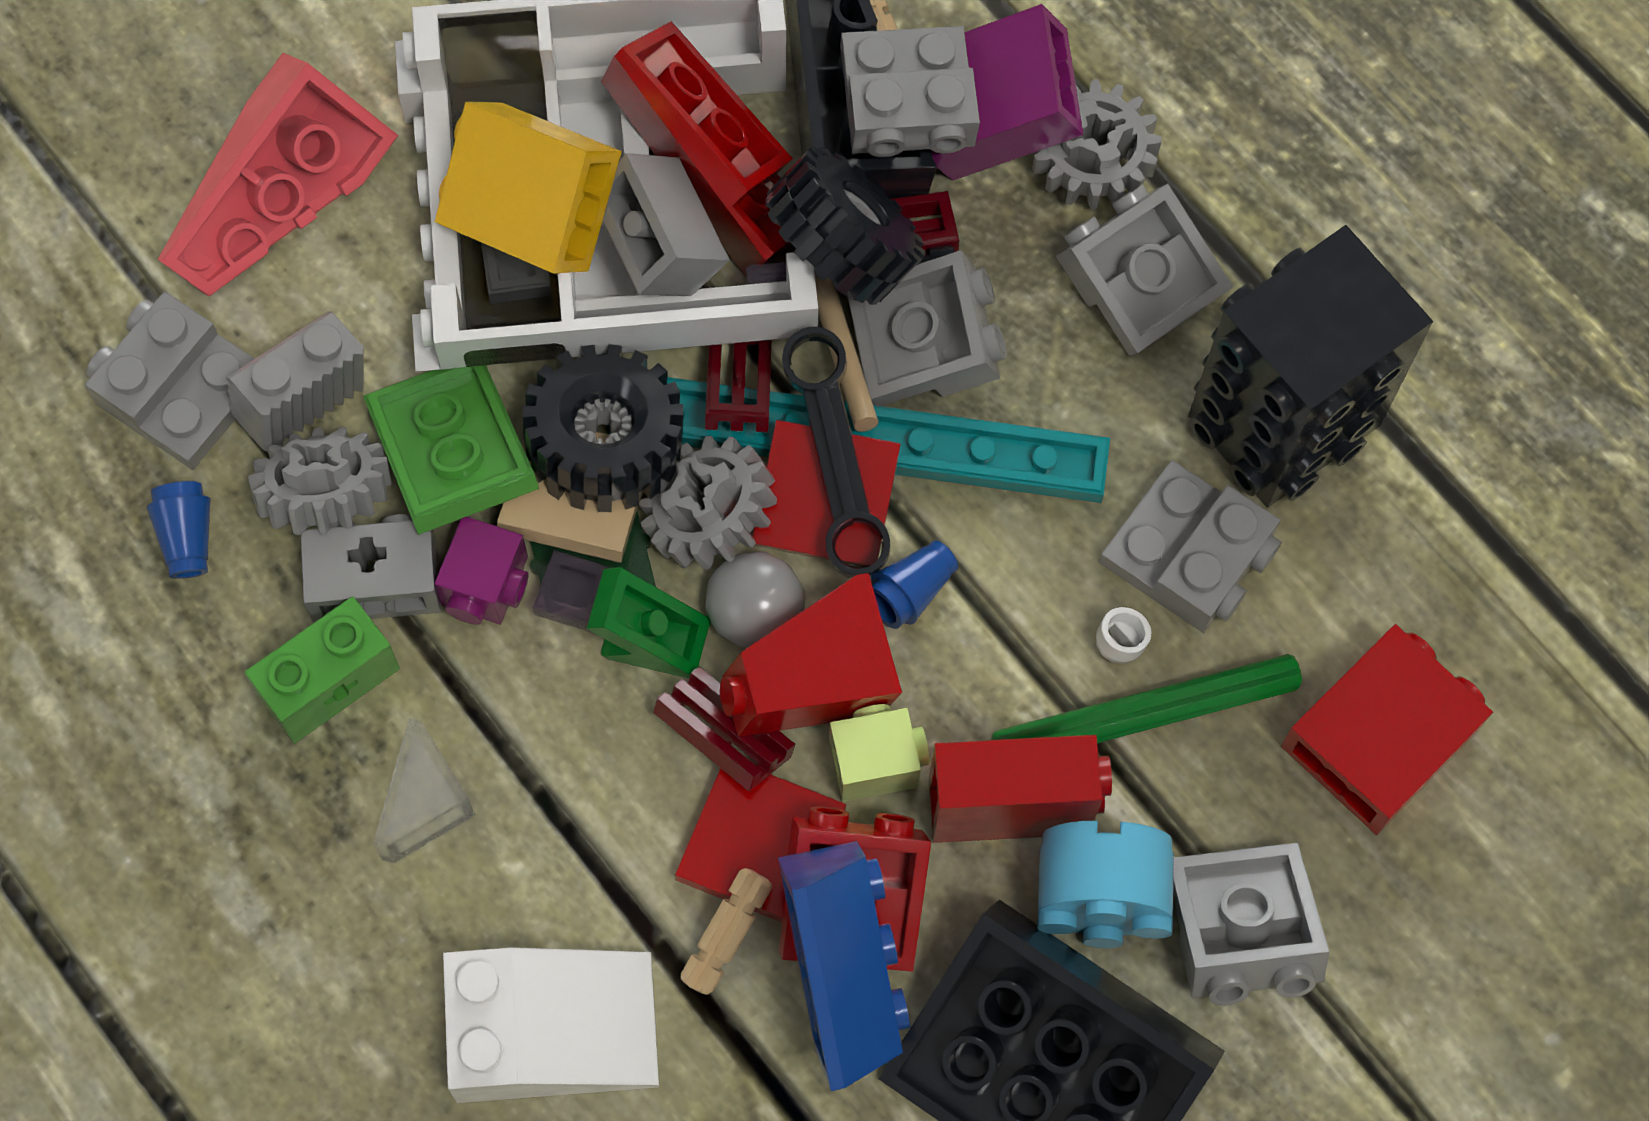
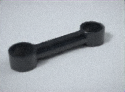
[782,327,890,579]

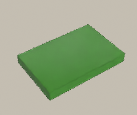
[363,352,539,535]

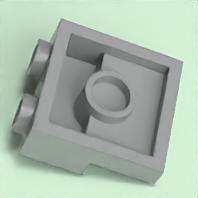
[840,26,980,157]
[1056,183,1233,356]
[847,250,1007,406]
[85,291,255,470]
[1099,460,1282,634]
[1173,843,1329,1006]

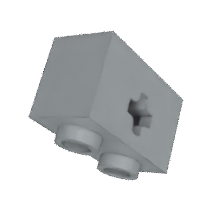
[301,514,441,623]

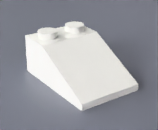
[443,948,659,1103]

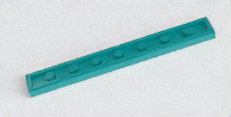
[607,377,1110,503]

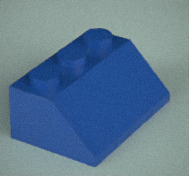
[778,841,910,1091]

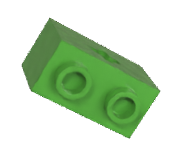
[244,596,400,744]

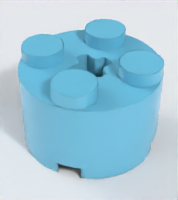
[1037,821,1174,948]

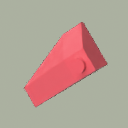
[157,53,398,296]

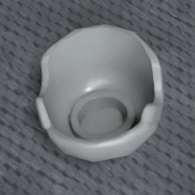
[705,552,805,647]

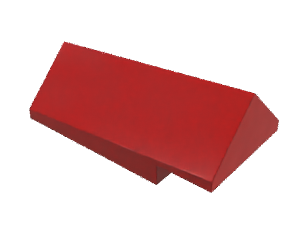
[601,21,793,280]

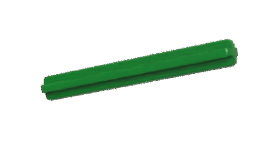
[991,654,1302,743]

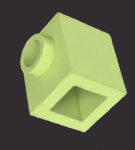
[829,704,930,802]

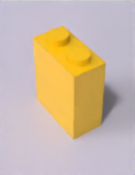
[434,102,622,274]

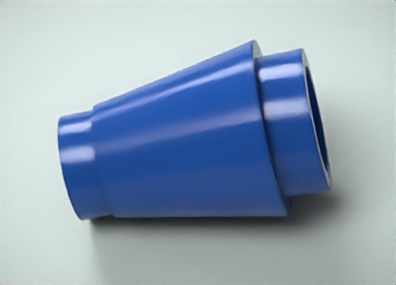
[146,481,211,579]
[871,540,958,629]

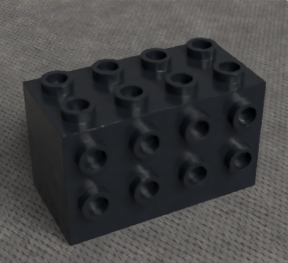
[1188,225,1433,508]

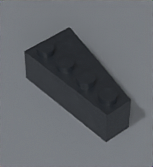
[785,0,937,199]

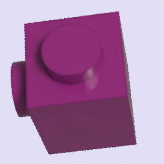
[434,517,529,625]

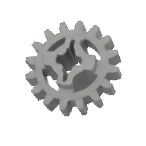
[1032,79,1162,209]
[249,427,392,535]
[639,436,777,570]

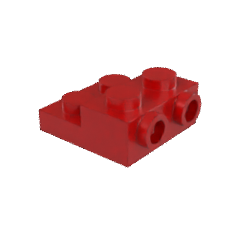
[778,806,932,972]

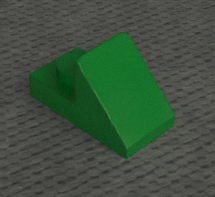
[586,567,711,678]

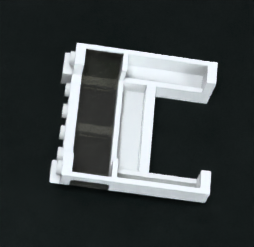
[395,0,818,372]

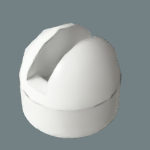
[1096,607,1151,664]

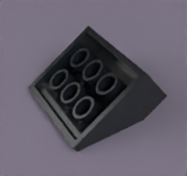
[878,899,1225,1121]

